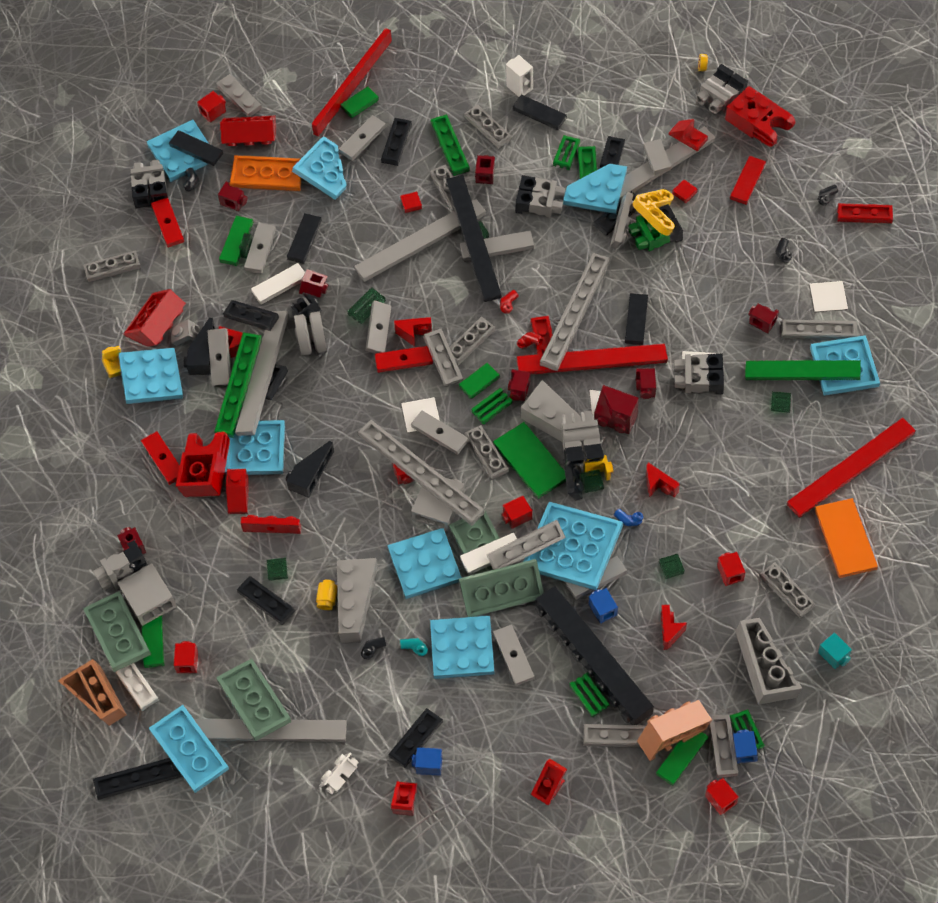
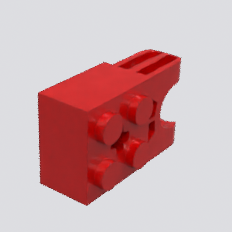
[725,86,795,147]
[176,432,230,497]

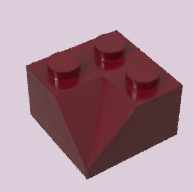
[594,385,639,434]

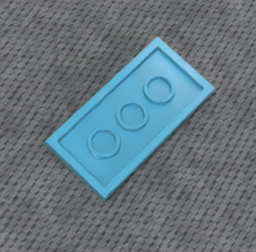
[149,705,229,793]

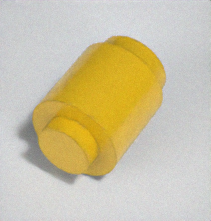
[316,580,338,610]

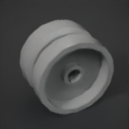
[294,311,327,356]

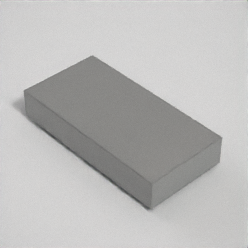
[643,139,671,174]

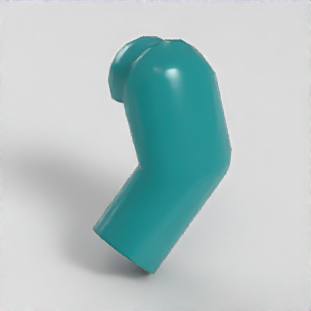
[400,638,428,656]

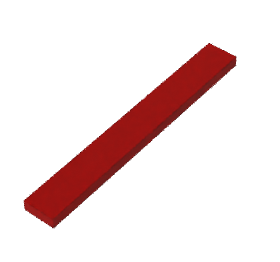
[311,28,392,137]
[517,344,668,375]
[787,418,916,518]

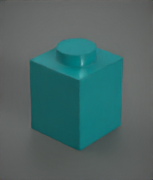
[818,632,852,669]

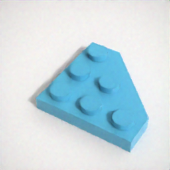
[292,136,346,200]
[563,164,627,214]

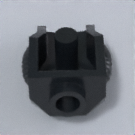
[291,293,322,324]

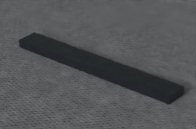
[446,175,502,302]

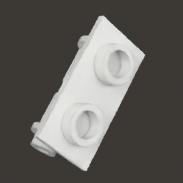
[319,753,359,794]

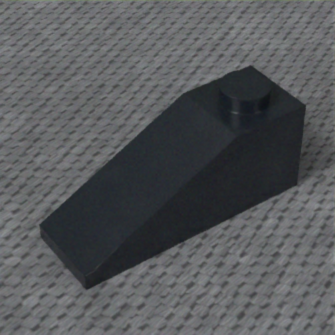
[184,318,215,375]
[286,441,334,498]

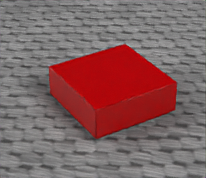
[672,180,698,203]
[400,191,422,213]

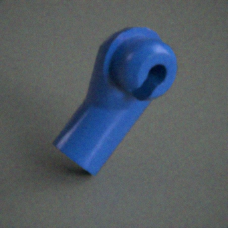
[614,508,644,526]

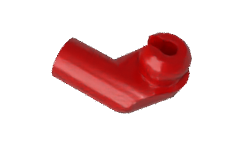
[500,290,519,314]
[517,332,544,349]

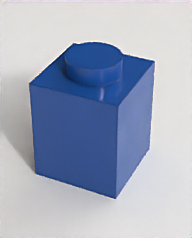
[588,588,618,623]
[733,730,758,764]
[412,748,443,776]

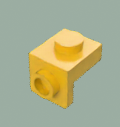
[102,346,121,378]
[583,455,613,481]

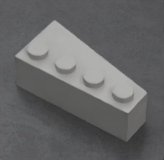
[521,380,583,451]
[337,558,378,643]
[735,618,802,705]

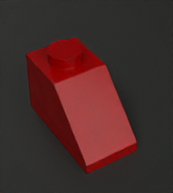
[226,469,249,514]

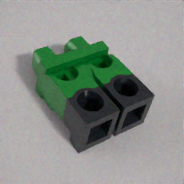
[628,204,683,252]

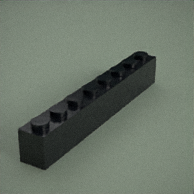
[535,586,654,725]

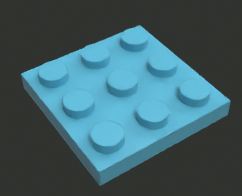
[146,120,209,182]
[810,335,880,396]
[118,348,183,404]
[225,420,285,475]
[388,528,462,599]
[430,616,494,679]

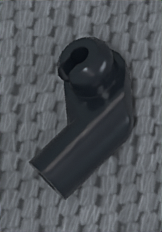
[184,167,199,192]
[818,184,838,206]
[775,238,792,262]
[361,637,386,660]

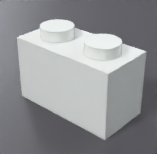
[506,55,533,97]

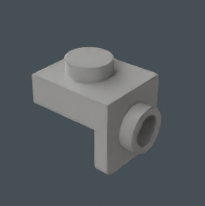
[171,320,200,346]

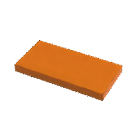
[230,155,302,191]
[815,498,878,578]

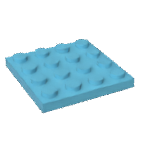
[523,502,623,591]

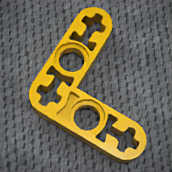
[632,189,675,236]

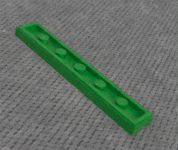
[214,332,262,438]
[745,360,861,380]

